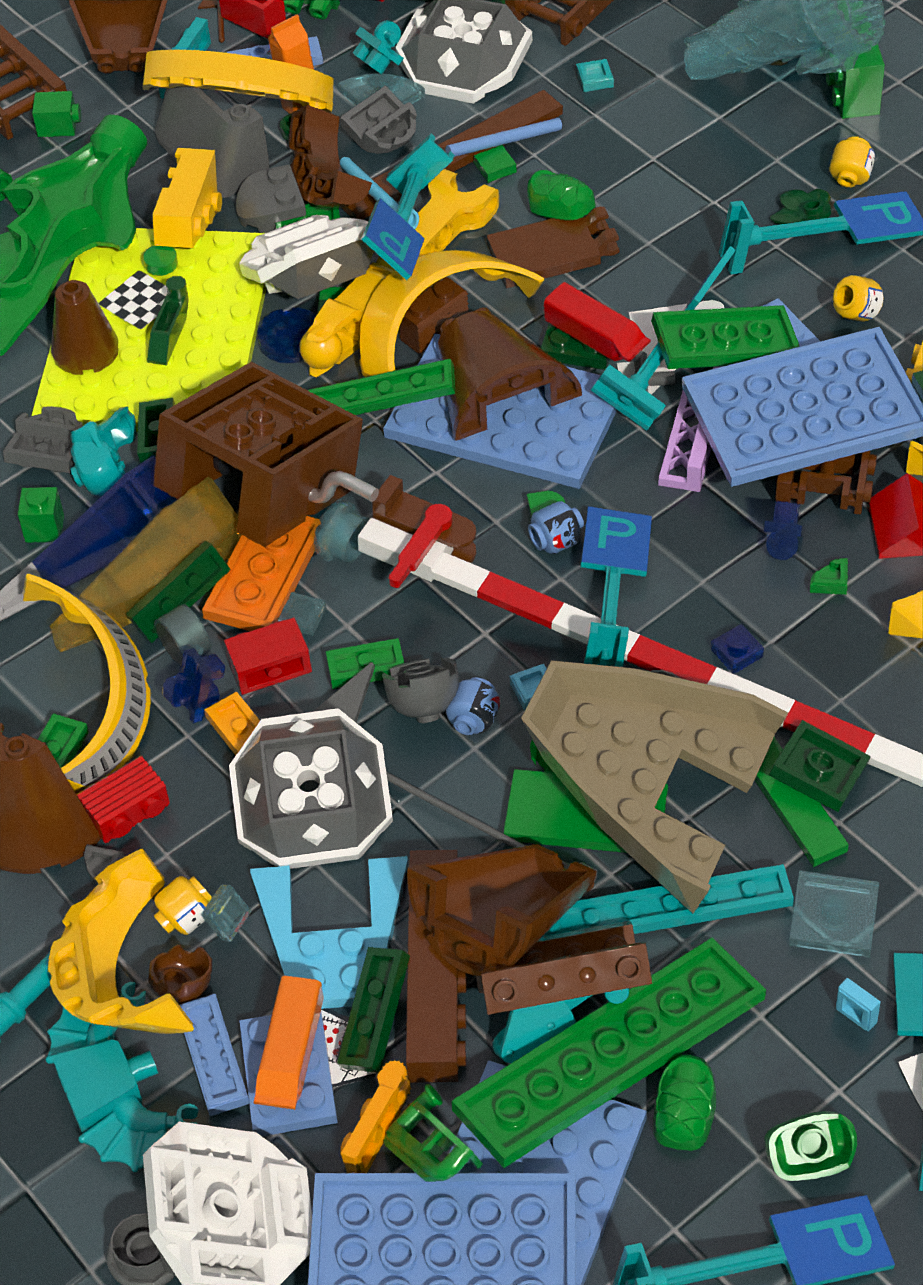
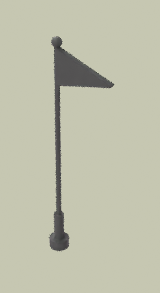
[313,662,597,898]

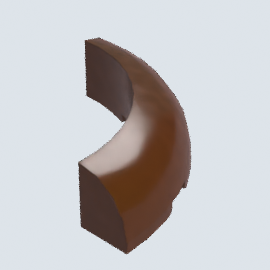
[289,105,372,209]

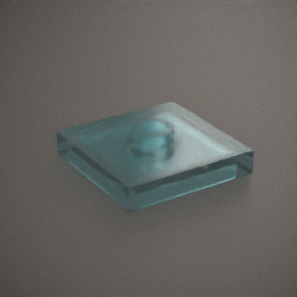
[789,871,879,957]

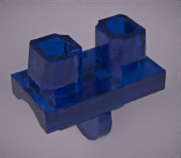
[764,501,805,560]
[162,648,225,723]

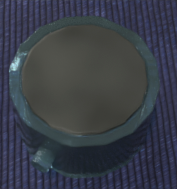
[154,604,212,667]

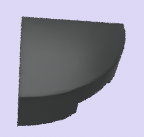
[84,845,124,885]

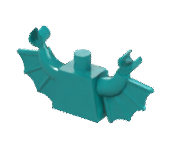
[46,982,199,1172]

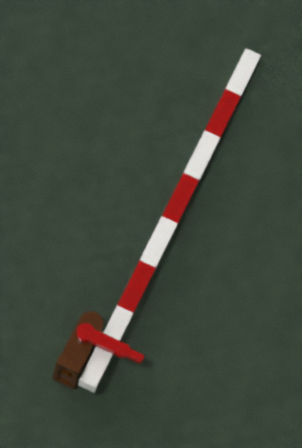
[358,475,923,787]

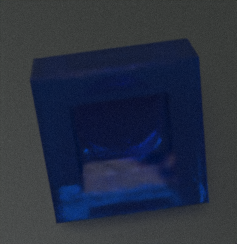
[711,624,764,674]

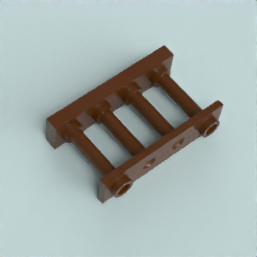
[505,0,613,46]
[0,24,67,140]
[475,920,652,1015]

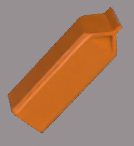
[268,15,314,114]
[254,976,324,1110]

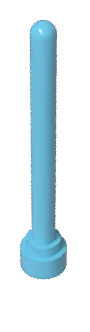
[340,157,419,229]

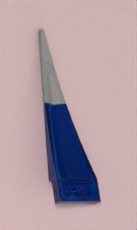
[0,456,196,621]

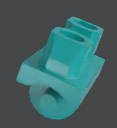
[353,20,404,75]

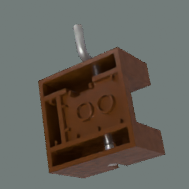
[154,362,379,547]

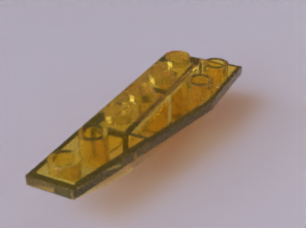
[50,476,242,652]

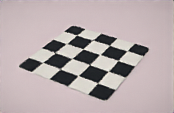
[99,271,167,329]

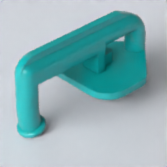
[492,988,629,1063]

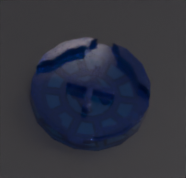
[257,308,316,363]

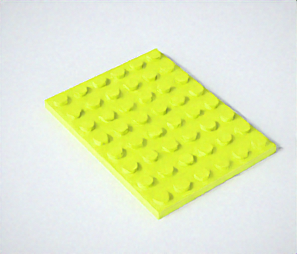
[32,228,267,431]

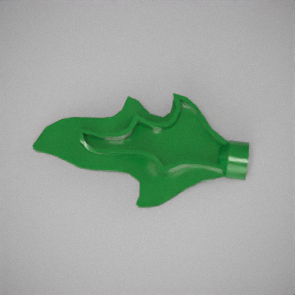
[0,114,147,356]

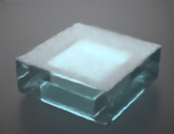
[278,592,327,636]
[201,884,252,942]

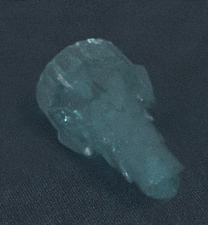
[683,0,885,80]

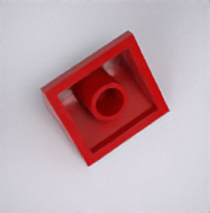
[868,473,923,559]

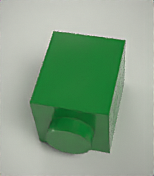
[32,91,81,137]
[18,487,64,543]

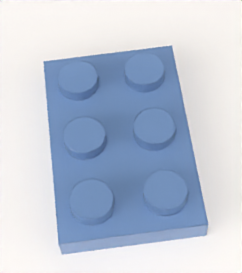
[239,1011,338,1136]

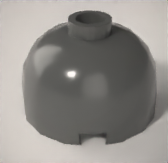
[382,658,459,723]

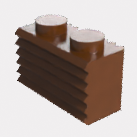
[399,277,469,354]

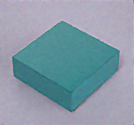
[576,59,614,92]

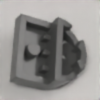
[339,85,417,154]
[236,164,306,233]
[3,406,83,473]

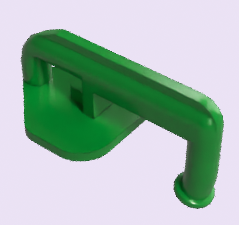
[383,1084,483,1182]

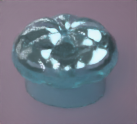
[314,500,370,563]

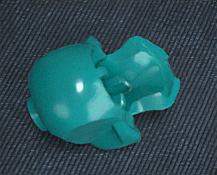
[70,407,136,497]

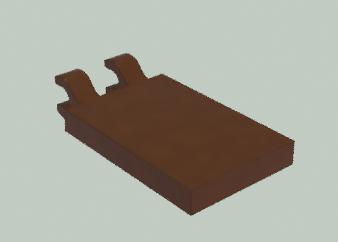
[487,207,620,289]

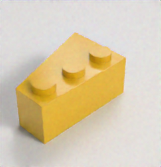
[153,148,222,248]

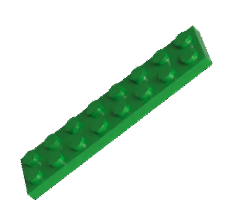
[452,938,766,1168]

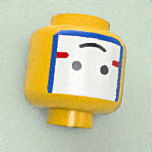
[829,137,875,188]
[832,275,884,322]
[154,876,214,935]

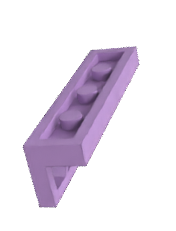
[658,366,724,492]

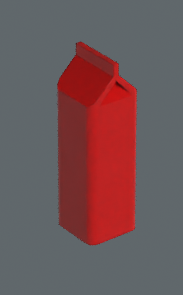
[544,282,651,362]

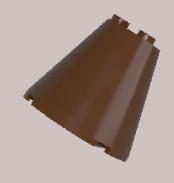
[68,0,168,73]
[437,307,582,441]
[0,723,101,874]
[407,844,597,976]

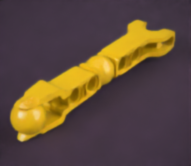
[299,169,499,377]

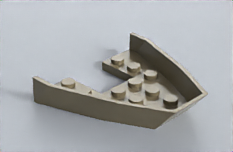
[521,660,788,913]

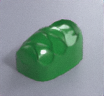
[527,170,596,220]
[653,1055,716,1151]
[764,1111,857,1181]

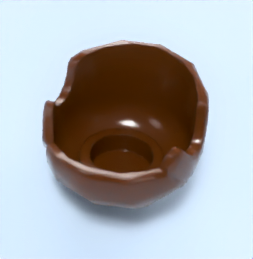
[148,944,212,1003]

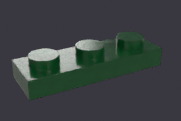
[126,541,231,643]
[337,947,410,1073]

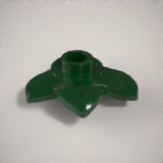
[770,189,832,224]

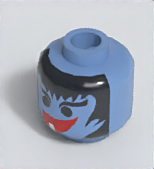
[528,501,584,554]
[446,677,500,735]

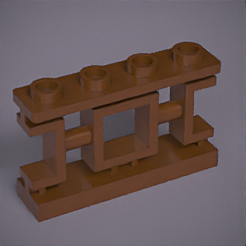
[775,448,878,515]

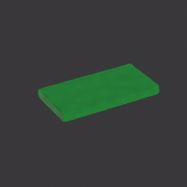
[651,305,800,369]
[503,769,668,853]

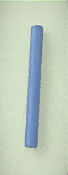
[445,118,562,157]

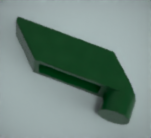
[147,276,189,366]

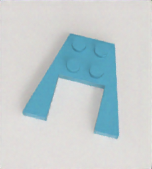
[250,856,409,1009]

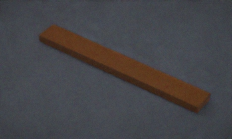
[342,90,563,220]

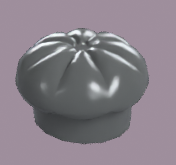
[106,1213,175,1285]

